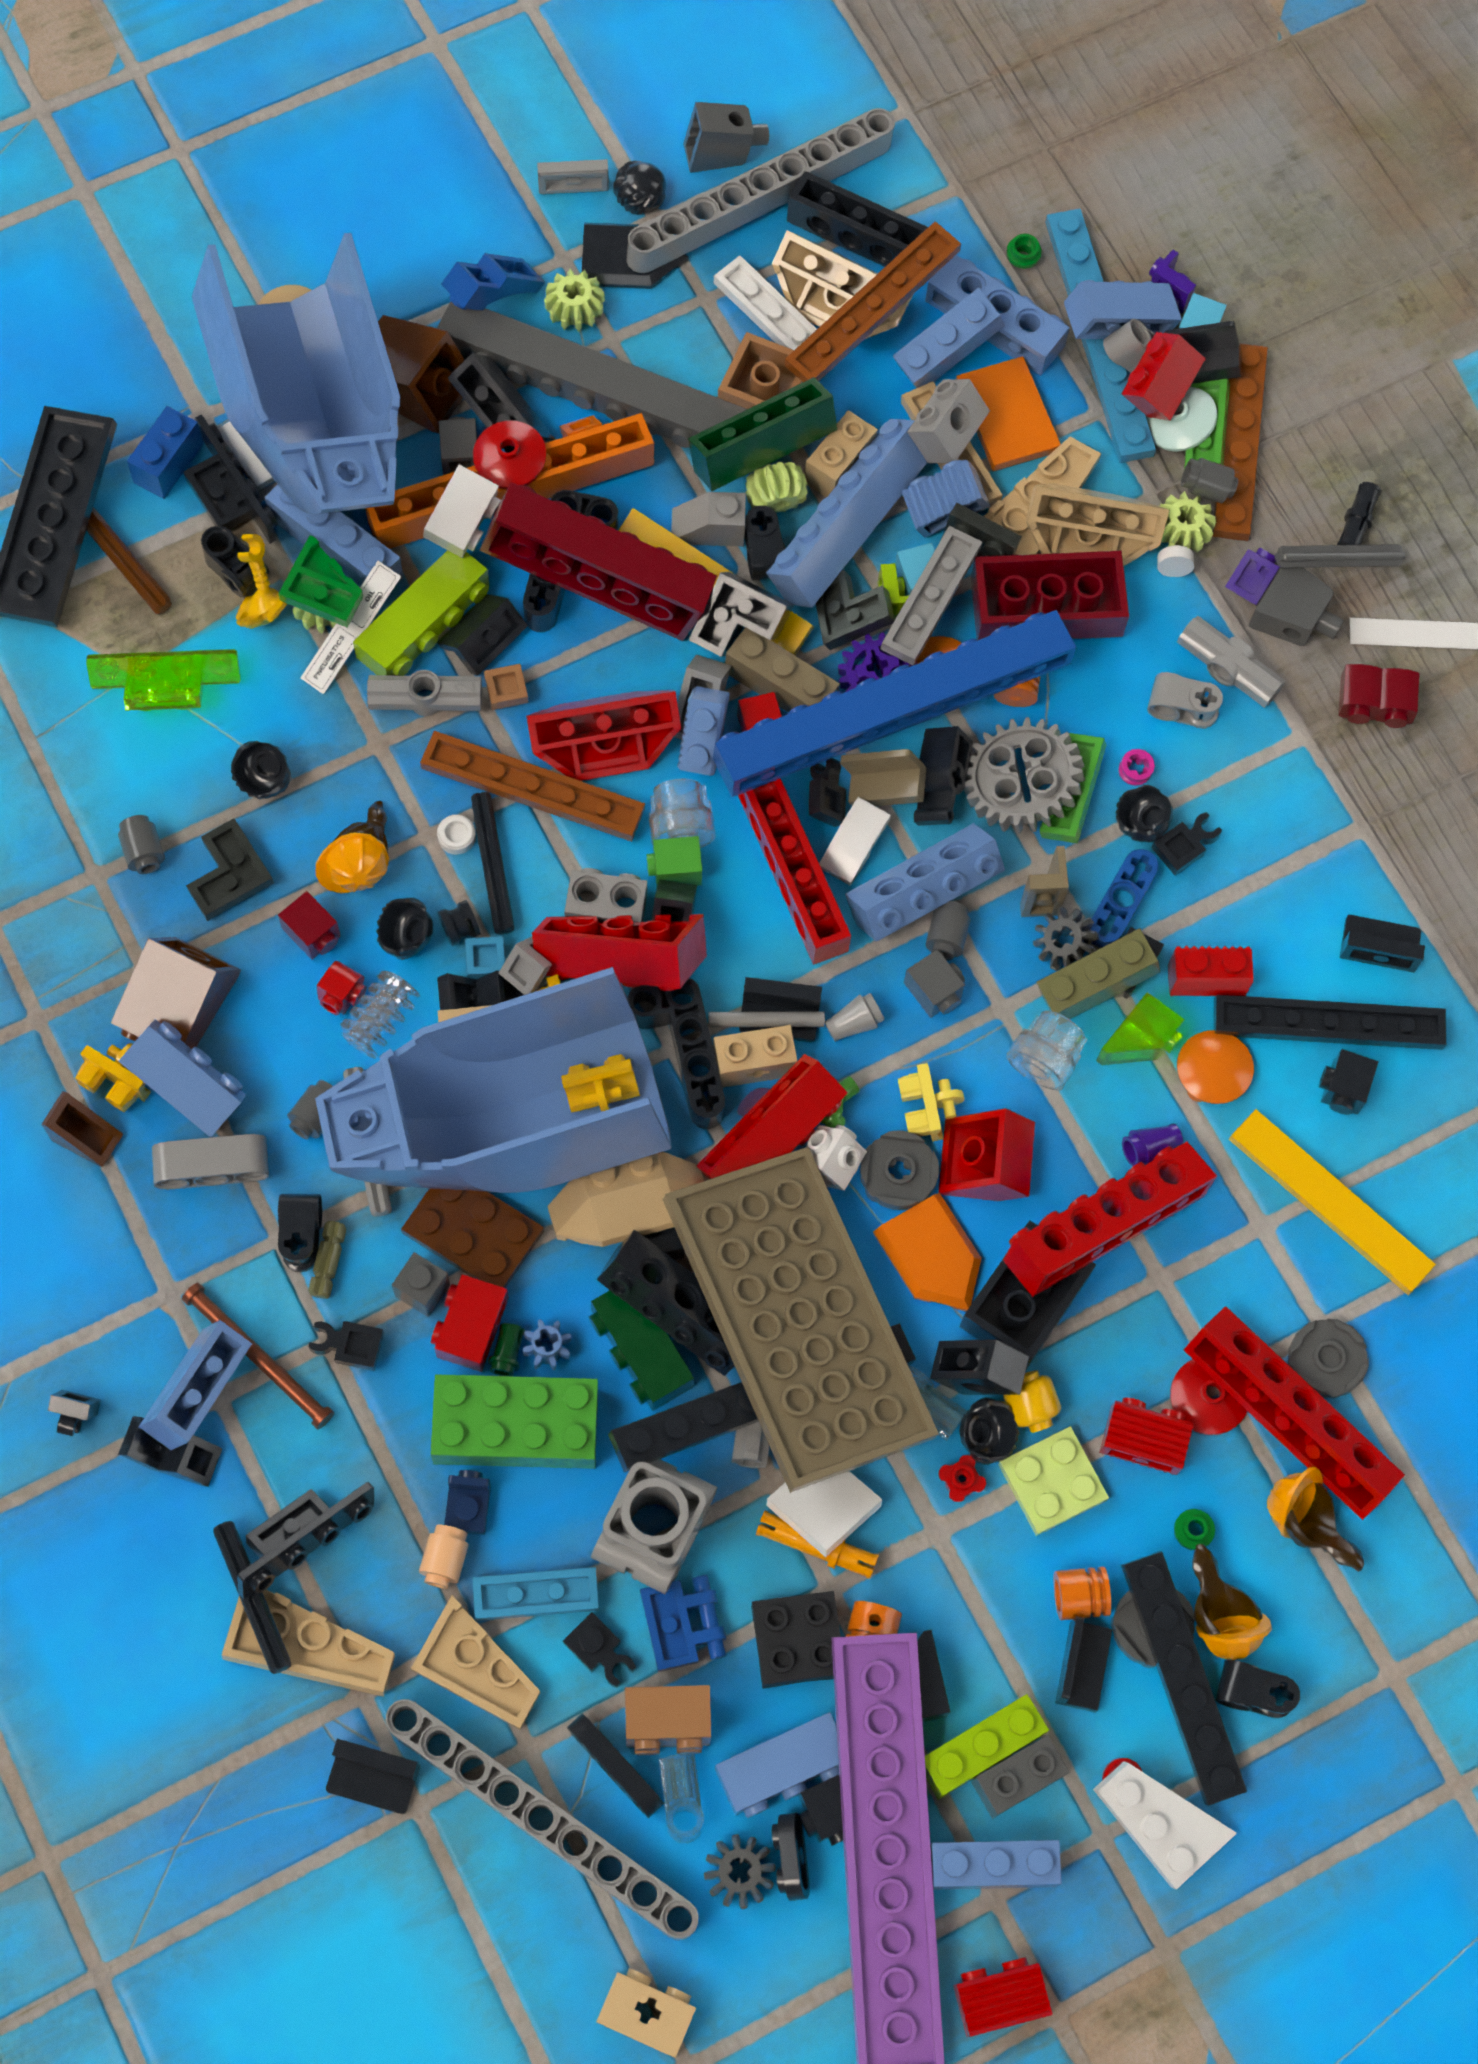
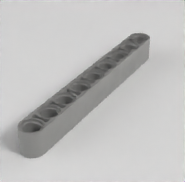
[626,108,895,273]
[385,1699,698,1940]

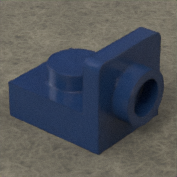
[444,1470,491,1535]

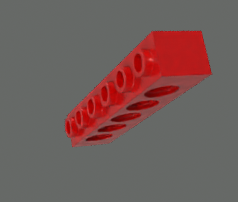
[738,778,851,965]
[1003,1141,1217,1297]
[1183,1306,1405,1520]

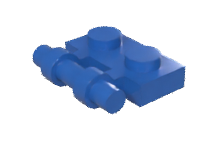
[640,1575,727,1672]

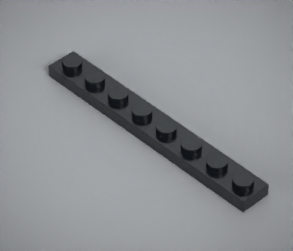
[608,1323,916,1472]

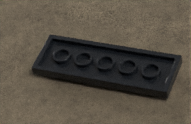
[0,406,117,628]

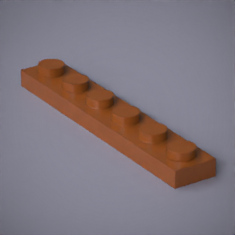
[785,221,961,382]
[1212,343,1268,542]
[420,731,645,842]

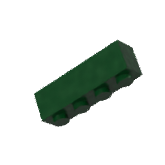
[688,377,837,491]

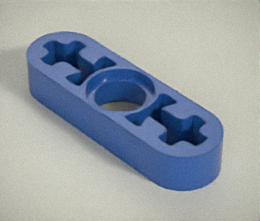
[1088,849,1158,948]

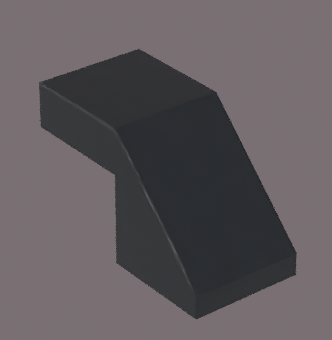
[437,970,524,1010]
[118,1416,222,1487]

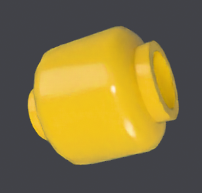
[1003,1370,1061,1433]

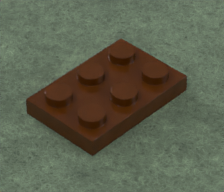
[401,1188,544,1288]

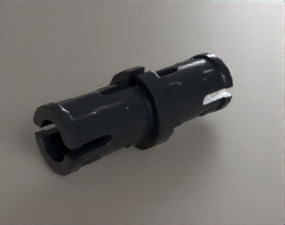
[1337,482,1382,545]

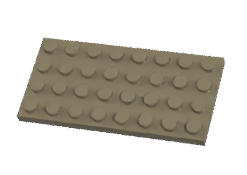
[663,1147,939,1493]

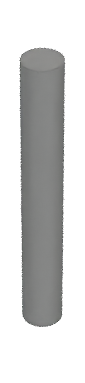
[708,1012,825,1027]

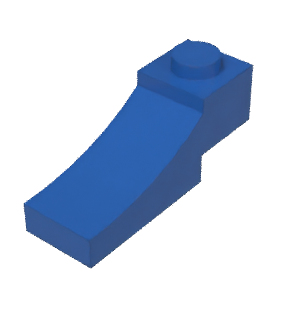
[441,253,545,311]

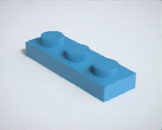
[472,1567,599,1621]

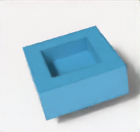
[465,936,505,979]

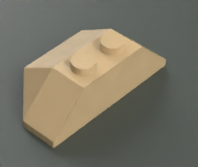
[772,230,913,340]
[1026,483,1169,566]
[547,1152,704,1247]

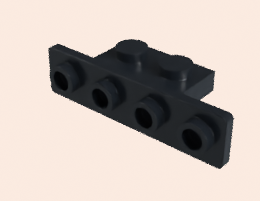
[183,414,278,544]
[237,1482,374,1599]

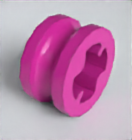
[1118,749,1155,786]

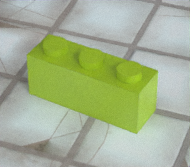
[925,1694,1049,1800]

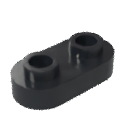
[772,1812,810,1901]

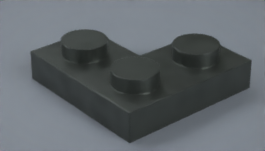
[816,570,895,650]
[186,818,274,921]

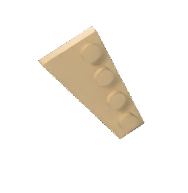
[983,437,1101,555]
[221,1590,395,1697]

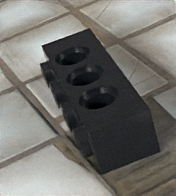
[787,171,928,267]
[596,1229,735,1376]

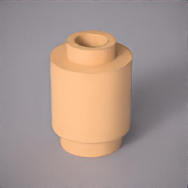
[419,1524,469,1589]

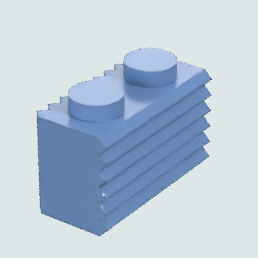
[902,460,990,538]
[677,686,730,776]

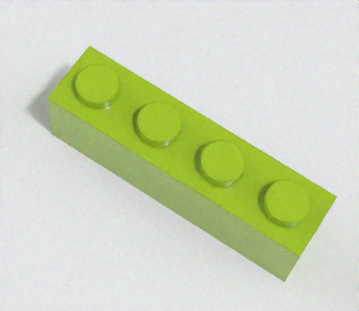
[353,550,489,676]

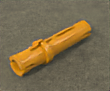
[756,1510,879,1580]

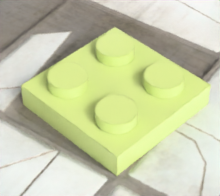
[998,1426,1109,1536]

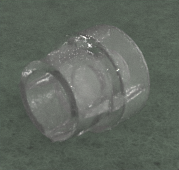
[649,779,716,848]
[1006,1011,1087,1090]

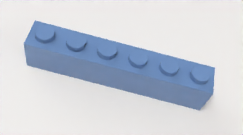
[766,419,927,607]

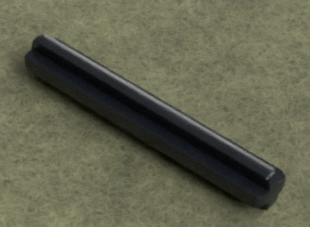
[471,792,514,935]
[213,1521,291,1674]

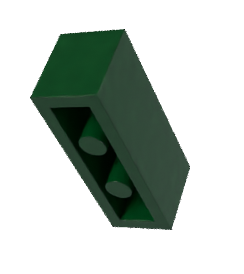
[588,1290,694,1411]

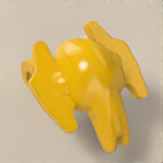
[236,534,287,629]

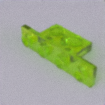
[86,649,241,711]

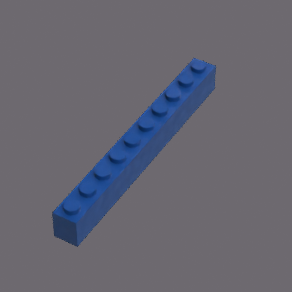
[713,610,1076,797]

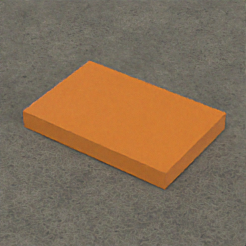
[956,356,1061,472]

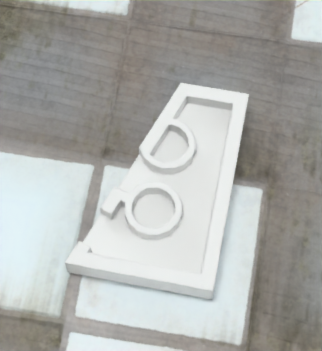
[1093,1761,1237,1890]

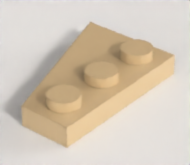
[411,1595,541,1730]

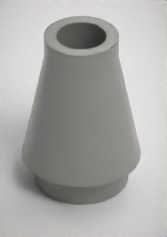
[825,993,884,1042]

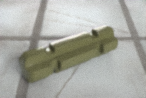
[308,1221,346,1299]

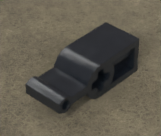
[914,726,973,826]

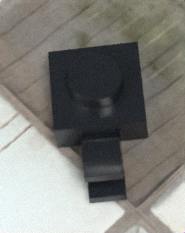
[809,758,846,827]

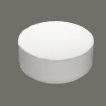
[1157,545,1194,577]
[437,815,476,855]

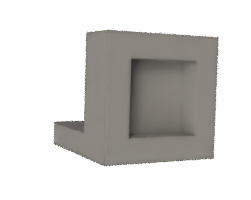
[499,936,552,995]

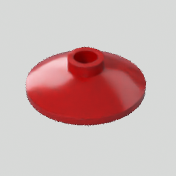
[473,420,547,489]
[1170,1359,1247,1435]

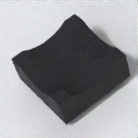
[751,1591,841,1689]

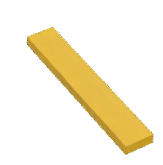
[618,508,814,656]
[1228,1109,1436,1295]

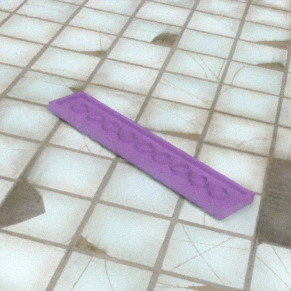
[831,1633,944,2064]

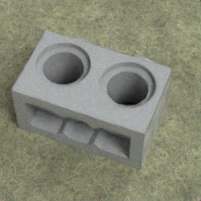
[564,868,647,923]

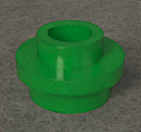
[1006,234,1042,269]
[1174,1509,1215,1550]

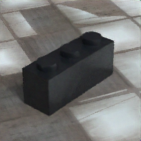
[448,353,555,453]

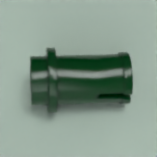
[488,1323,525,1376]

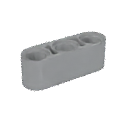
[152,1134,269,1190]

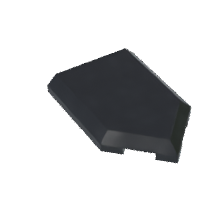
[582,222,688,289]

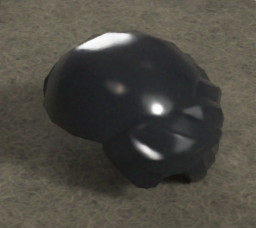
[613,161,666,215]
[231,741,291,800]
[1115,785,1173,842]
[376,898,433,960]
[959,1397,1020,1465]

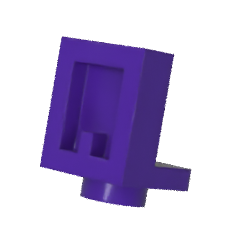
[1149,249,1196,314]
[1225,547,1280,606]

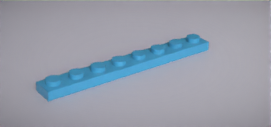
[1045,208,1156,463]

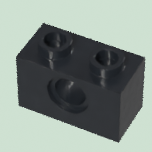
[930,1340,1029,1395]

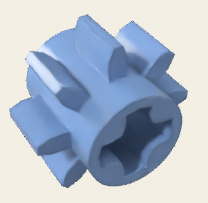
[523,1319,572,1371]

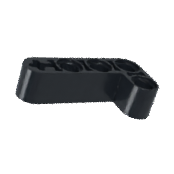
[523,490,618,632]
[628,978,725,1129]

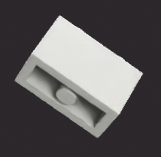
[423,464,501,558]

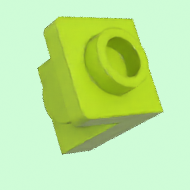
[877,563,909,619]

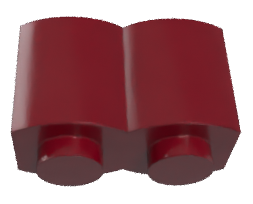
[1338,664,1420,728]

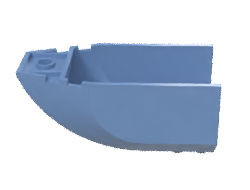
[192,233,400,514]
[315,967,672,1193]

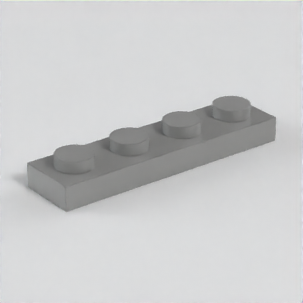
[881,526,982,665]

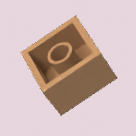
[718,332,803,409]
[625,1685,711,1755]

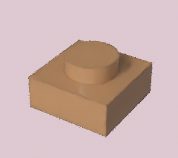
[484,664,529,710]

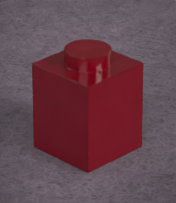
[278,891,341,960]

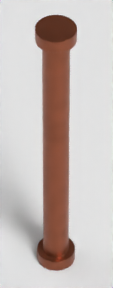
[182,1282,334,1430]

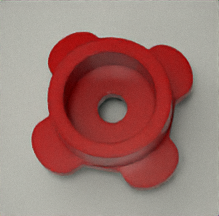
[938,1455,986,1502]

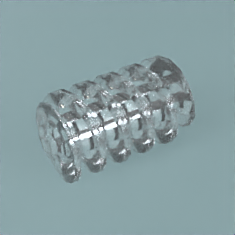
[340,971,420,1059]

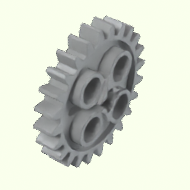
[964,717,1085,833]

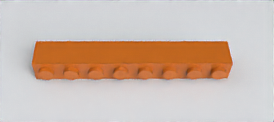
[365,413,654,549]

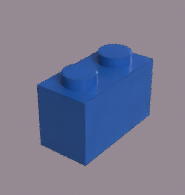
[127,406,204,499]

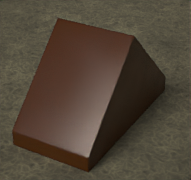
[41,1091,123,1167]

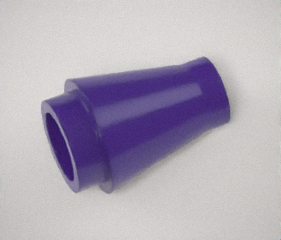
[1122,1123,1183,1166]

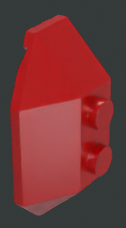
[526,690,681,781]

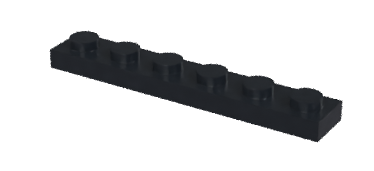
[1214,995,1447,1050]
[1121,1551,1247,1806]

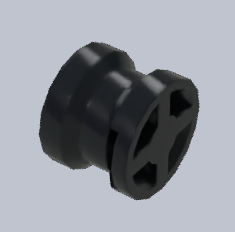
[437,900,481,946]

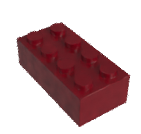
[971,550,1129,641]

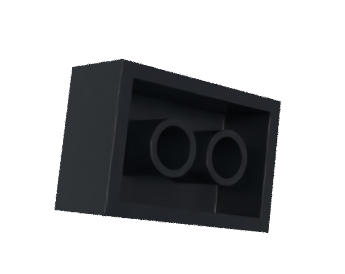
[959,1220,1097,1370]

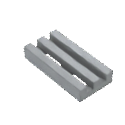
[537,159,609,194]

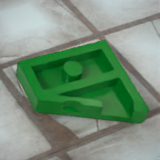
[278,535,363,628]

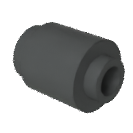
[1181,458,1238,504]
[118,815,165,874]
[925,901,971,961]
[287,1080,333,1139]

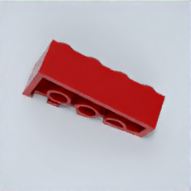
[532,914,707,991]

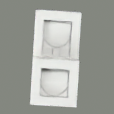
[819,797,891,886]

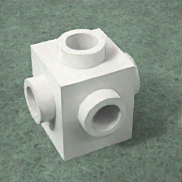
[806,1125,867,1191]

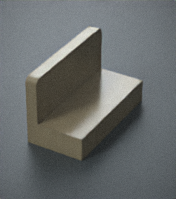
[840,749,927,806]
[1020,846,1069,917]

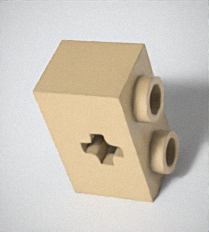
[805,410,878,498]
[713,1025,797,1087]
[596,1968,696,2058]

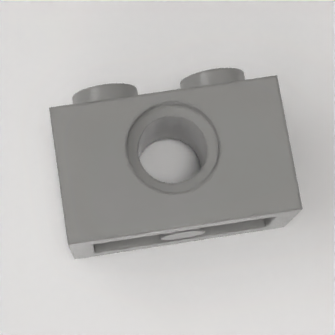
[907,379,990,463]

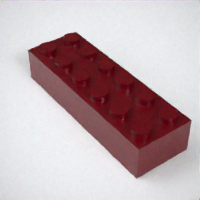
[480,482,717,641]

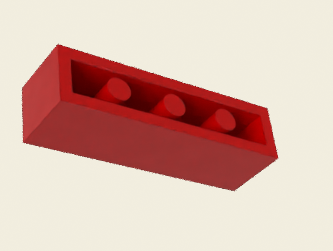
[696,1054,848,1179]

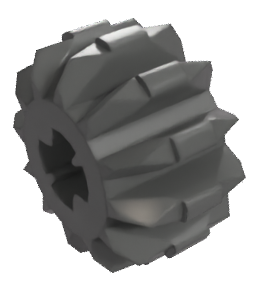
[1033,907,1099,971]
[704,1834,776,1909]

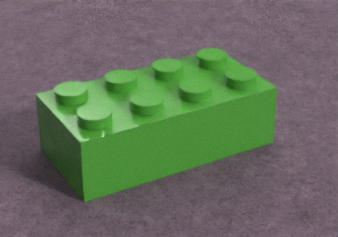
[431,1374,598,1469]

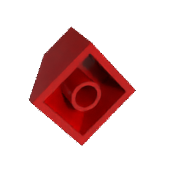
[939,1108,1035,1201]

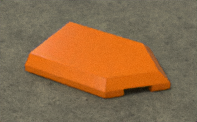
[873,1193,982,1312]

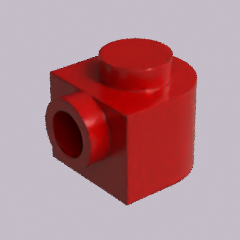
[316,961,367,1015]

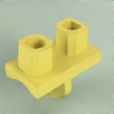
[898,1063,965,1142]

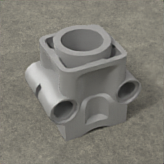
[591,1459,718,1594]

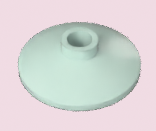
[1147,387,1218,452]

